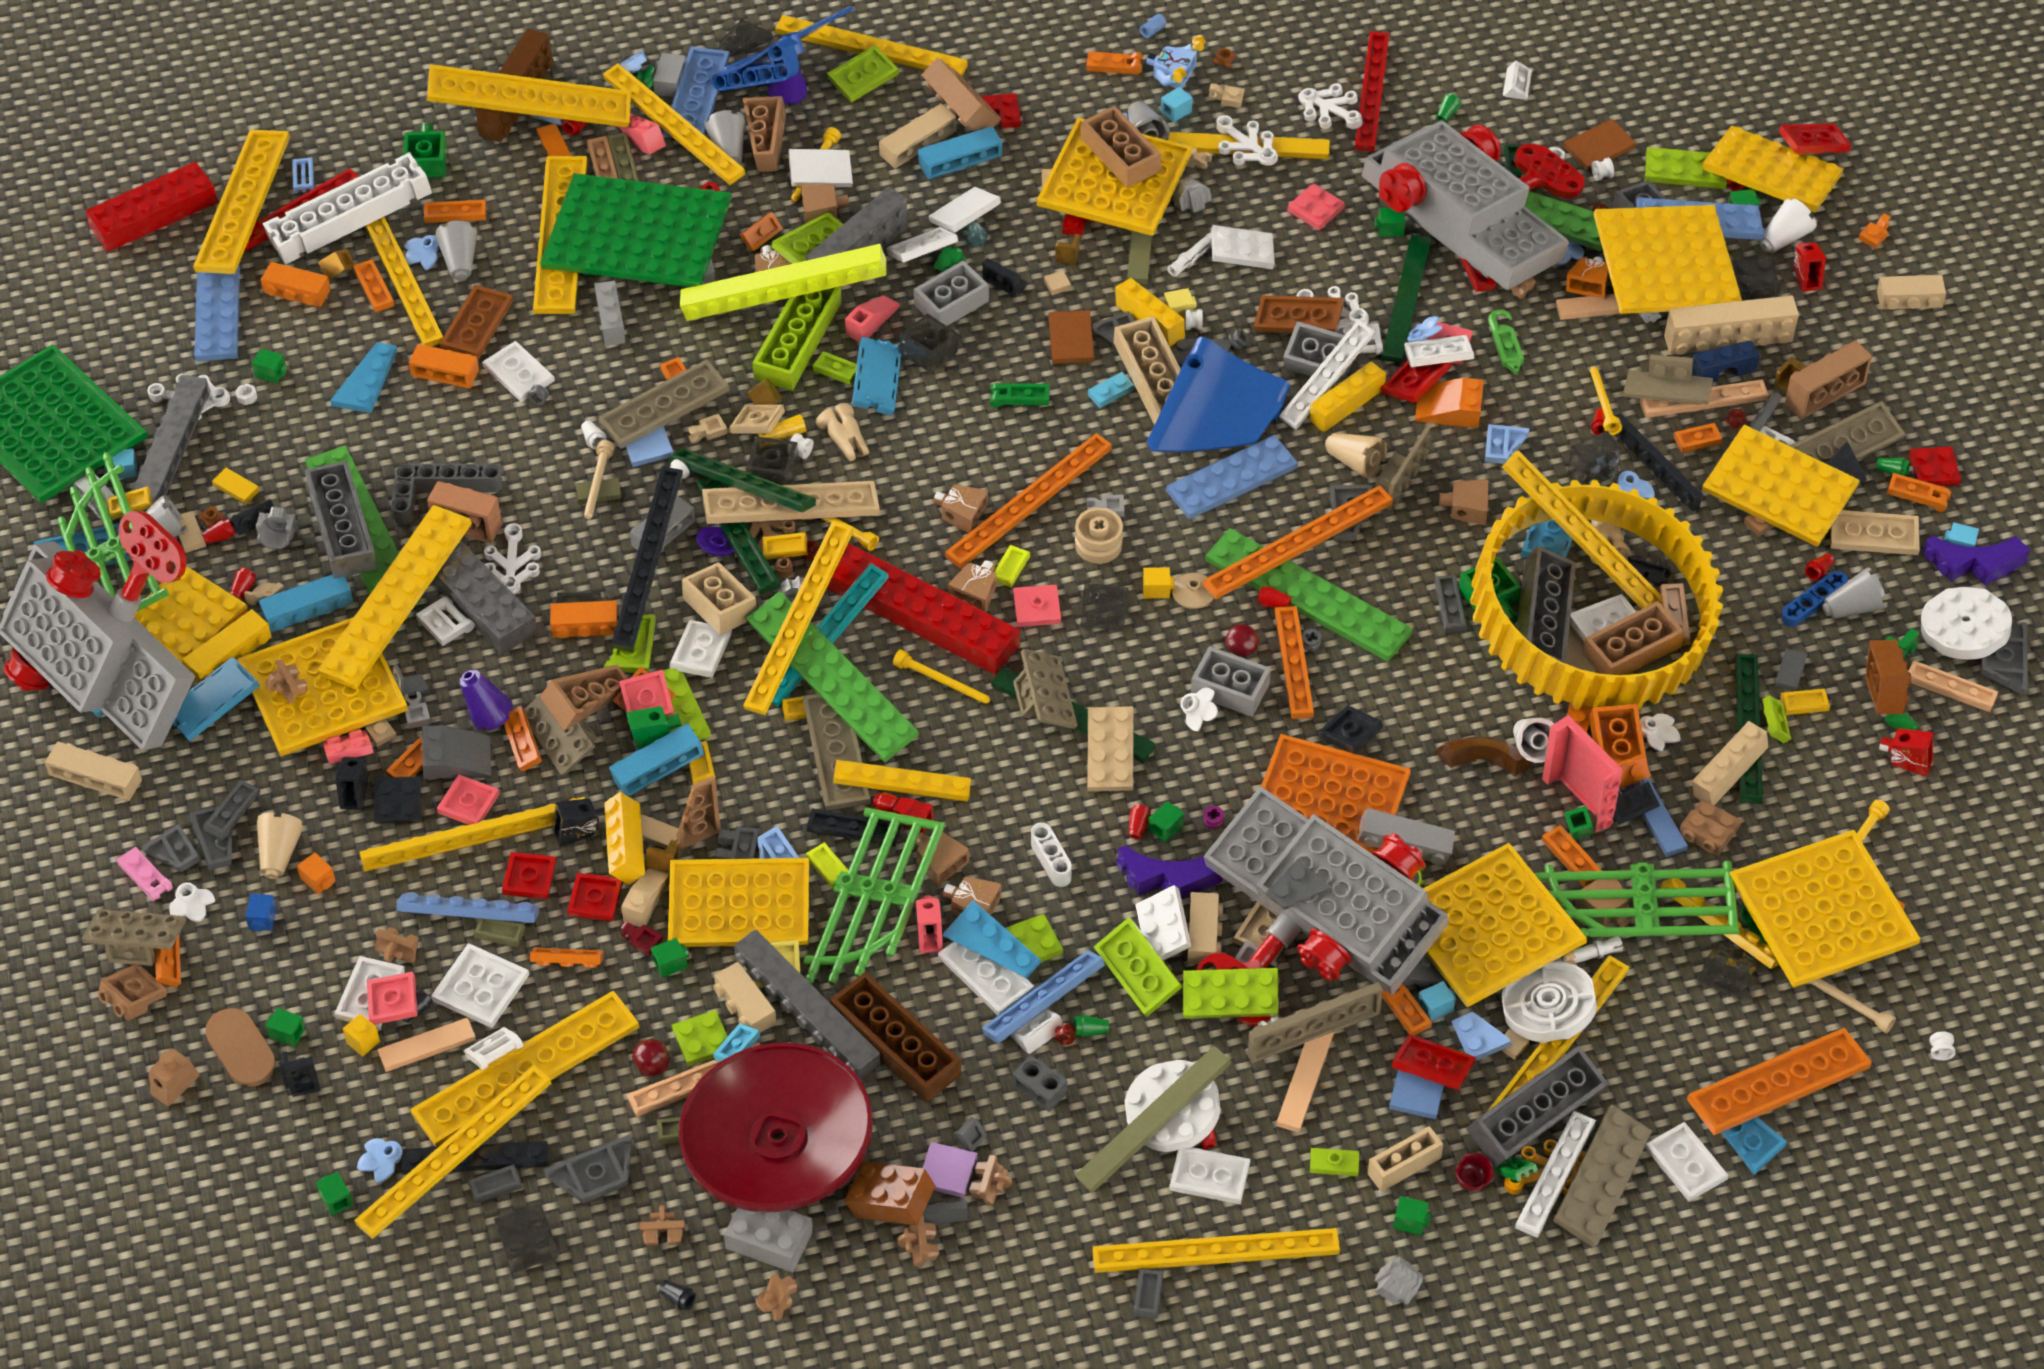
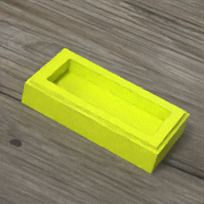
[994,545,1030,588]
[806,842,848,888]

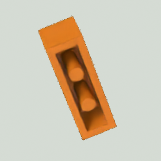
[261,262,331,308]
[409,344,479,389]
[550,600,619,638]

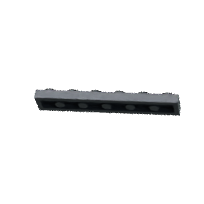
[1615,413,1702,512]
[402,1141,548,1175]

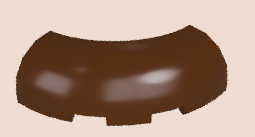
[1436,737,1532,777]

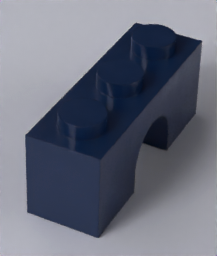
[1692,340,1760,382]

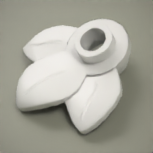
[1181,688,1218,731]
[1640,714,1681,752]
[169,883,215,922]

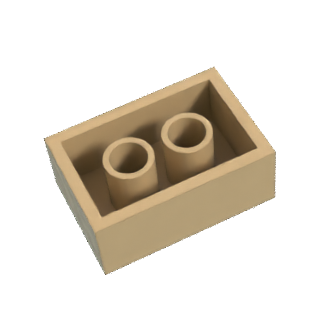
[682,562,756,635]

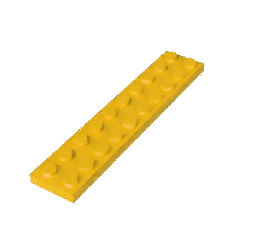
[427,64,631,127]
[194,130,290,274]
[533,156,588,314]
[317,505,472,689]
[410,990,639,1147]

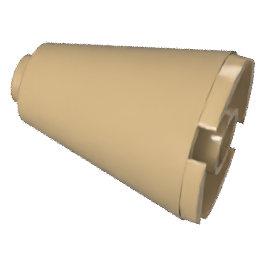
[1325,433,1387,479]
[257,812,303,879]

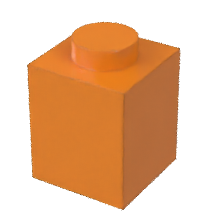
[297,852,335,895]

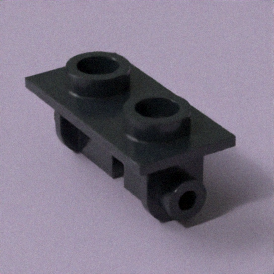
[230,499,274,536]
[1628,555,1671,585]

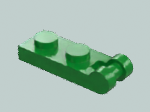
[990,383,1049,408]

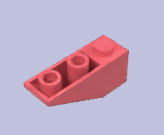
[617,113,666,155]
[845,295,900,342]

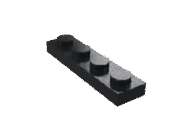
[806,808,901,847]

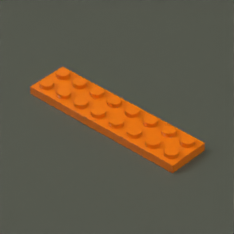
[1687,1028,1872,1135]

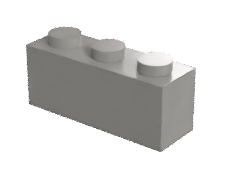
[594,280,626,346]
[630,496,695,550]

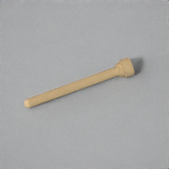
[584,440,614,520]
[1809,979,1896,1034]

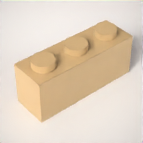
[1877,275,1946,309]
[1188,892,1223,964]
[713,962,777,1033]
[1368,1126,1443,1192]

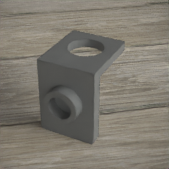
[393,664,428,697]

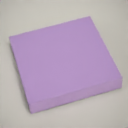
[923,1142,978,1198]

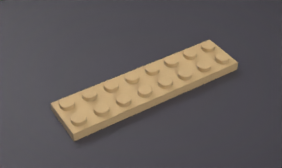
[702,481,880,524]

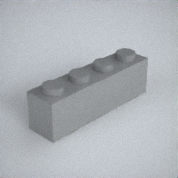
[1357,808,1455,865]

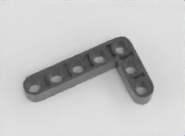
[391,464,503,526]

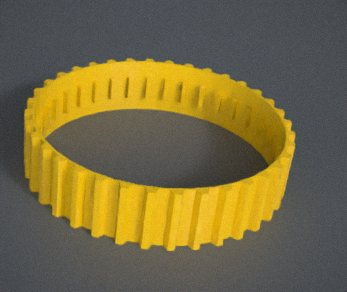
[1470,480,1723,710]

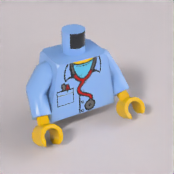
[1146,35,1206,89]

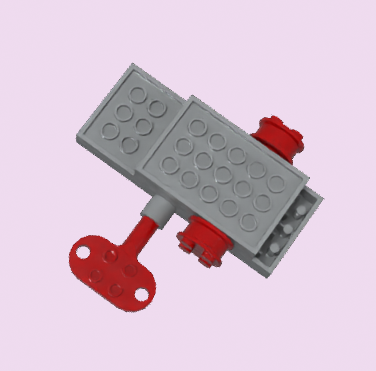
[1362,120,1585,290]
[0,510,195,750]
[1196,786,1449,1026]

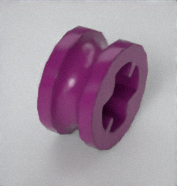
[1203,806,1224,829]

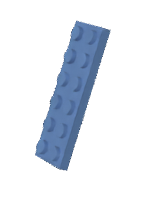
[664,47,730,138]
[1636,198,1764,240]
[194,264,240,362]
[1166,435,1298,520]

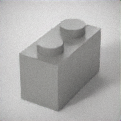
[652,53,686,97]

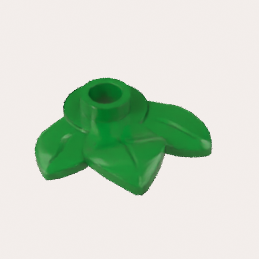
[632,65,655,89]

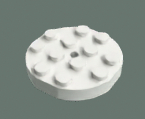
[1921,587,2012,660]
[1502,961,1597,1043]
[1125,1060,1221,1152]

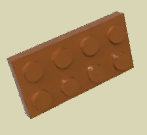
[440,285,513,359]
[1254,295,1344,333]

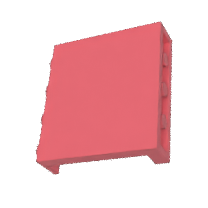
[1542,715,1623,833]

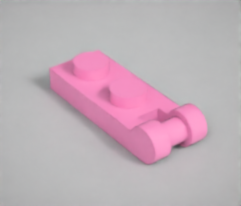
[117,847,173,902]

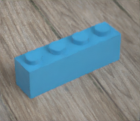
[918,126,1002,179]
[259,574,354,632]
[609,724,704,797]

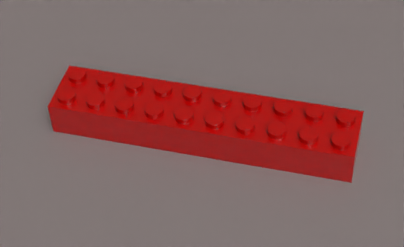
[826,543,1020,675]

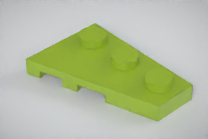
[604,615,656,673]

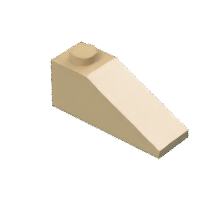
[621,868,670,927]

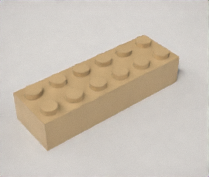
[1664,296,1799,355]
[1114,316,1181,425]

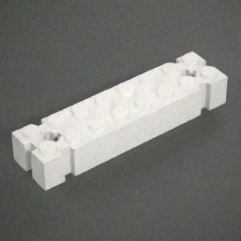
[263,153,432,265]

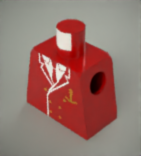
[1793,242,1826,292]
[1879,728,1934,777]

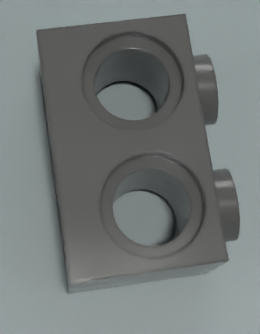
[1012,1055,1067,1112]

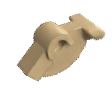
[244,582,285,606]

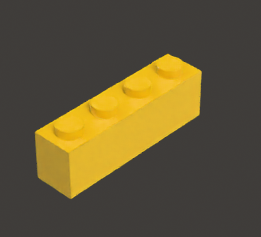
[1115,278,1185,347]
[1309,361,1386,432]
[182,609,272,683]
[604,792,645,885]

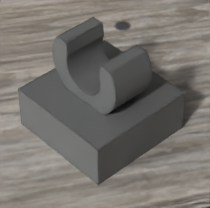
[954,1117,987,1152]

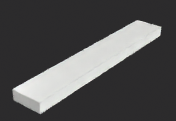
[1279,320,1375,430]
[1515,1111,1596,1238]

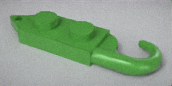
[1488,310,1524,375]

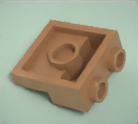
[1679,799,1742,856]
[98,964,168,1021]

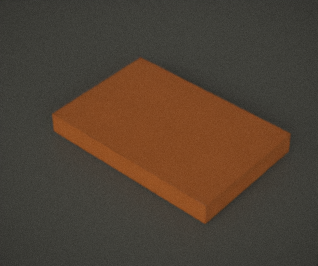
[1563,119,1636,171]
[1048,310,1094,364]

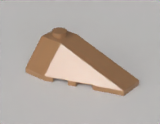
[677,776,721,851]

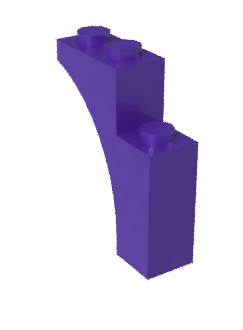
[1923,535,2030,585]
[1116,845,1223,899]

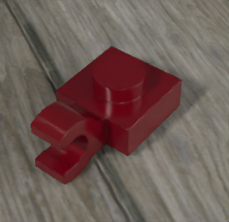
[620,921,663,957]

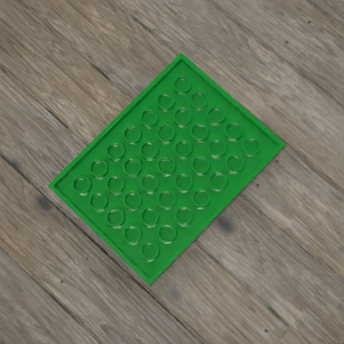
[540,173,732,287]
[0,344,148,503]

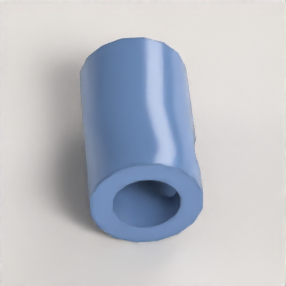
[1140,14,1166,38]

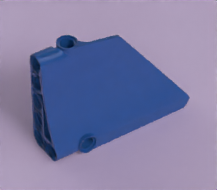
[712,6,854,91]
[1147,337,1291,452]

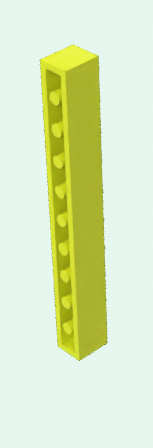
[680,244,886,321]

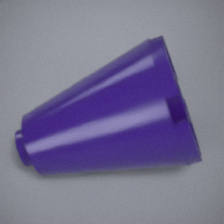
[767,67,807,106]
[460,670,514,731]

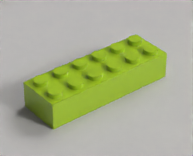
[753,286,842,391]

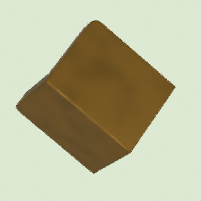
[1055,234,1080,265]
[318,248,355,280]
[1774,357,1808,392]
[747,377,782,405]
[646,840,680,872]

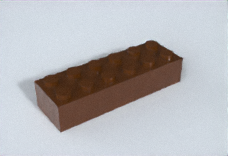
[475,28,554,143]
[830,972,962,1103]

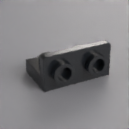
[982,258,1027,297]
[1614,779,1660,825]
[279,1051,321,1097]

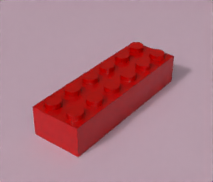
[85,161,218,252]

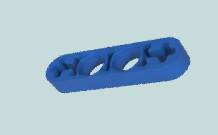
[1781,571,1848,627]

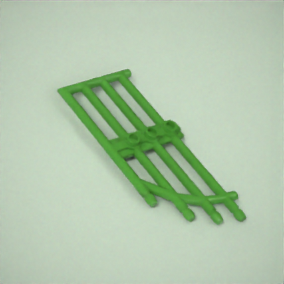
[58,452,170,612]
[804,808,946,985]
[1534,861,1739,937]

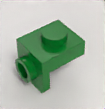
[933,246,967,272]
[1885,628,1919,659]

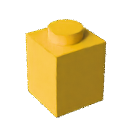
[1143,567,1174,599]
[343,1014,380,1057]

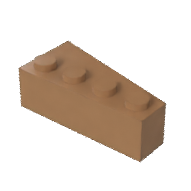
[743,96,786,172]
[540,664,628,731]

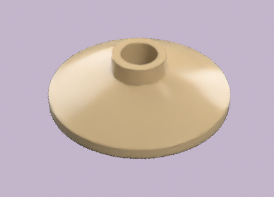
[1172,573,1214,609]

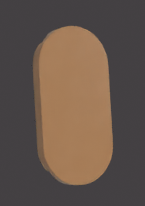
[205,1008,276,1087]

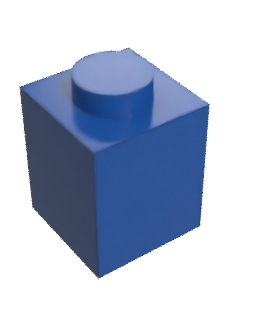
[245,894,277,932]

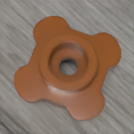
[1213,48,1236,68]
[198,506,224,528]

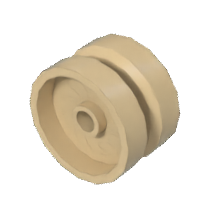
[1075,507,1123,564]

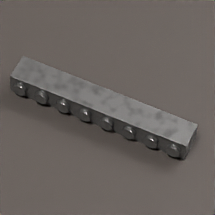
[131,375,210,512]
[734,929,880,1080]

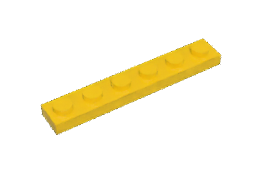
[833,760,971,802]
[1659,879,1780,969]

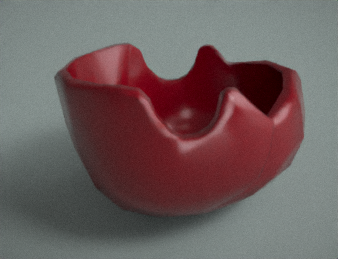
[1224,624,1259,657]
[632,1039,670,1076]
[1455,1152,1494,1192]

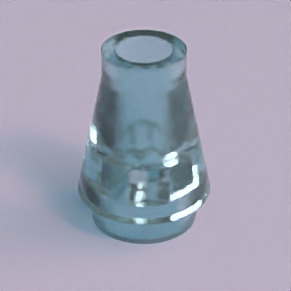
[966,219,988,246]

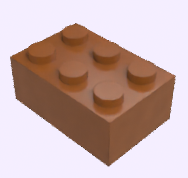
[1865,640,1911,714]
[844,1161,936,1226]

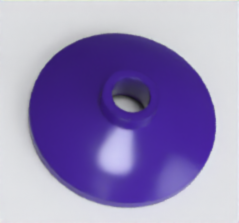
[696,527,735,556]

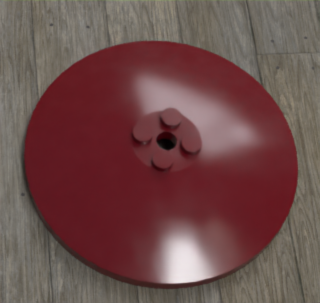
[679,1043,873,1212]

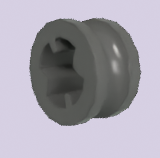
[1229,328,1249,350]
[528,385,549,405]
[1302,629,1321,651]

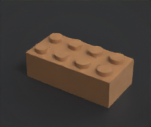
[922,57,1001,132]
[1081,106,1161,188]
[1785,340,1872,420]
[1583,601,1684,675]

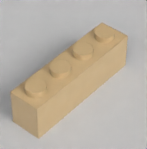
[879,104,957,169]
[1692,721,1768,805]
[45,742,142,801]

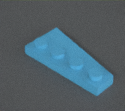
[330,342,398,413]

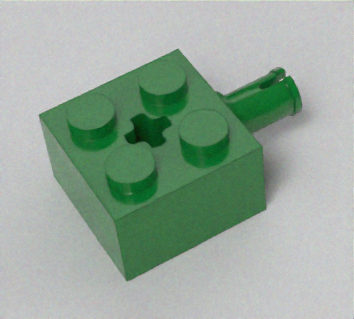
[403,122,448,178]
[1459,557,1522,624]

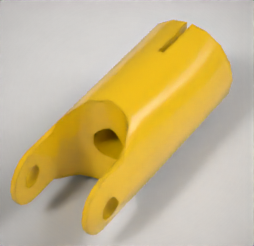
[758,414,806,445]

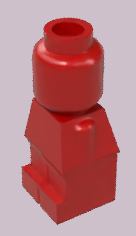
[873,792,934,833]

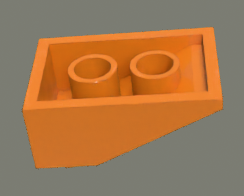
[1415,378,1484,428]
[1589,704,1648,766]

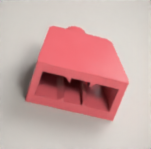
[916,895,943,953]

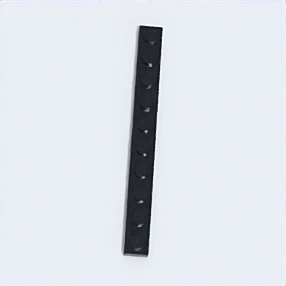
[612,466,683,652]

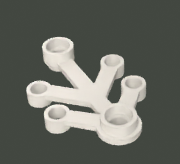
[1298,83,1363,129]
[1216,115,1278,166]
[1297,286,1369,329]
[147,374,230,420]
[484,523,541,594]

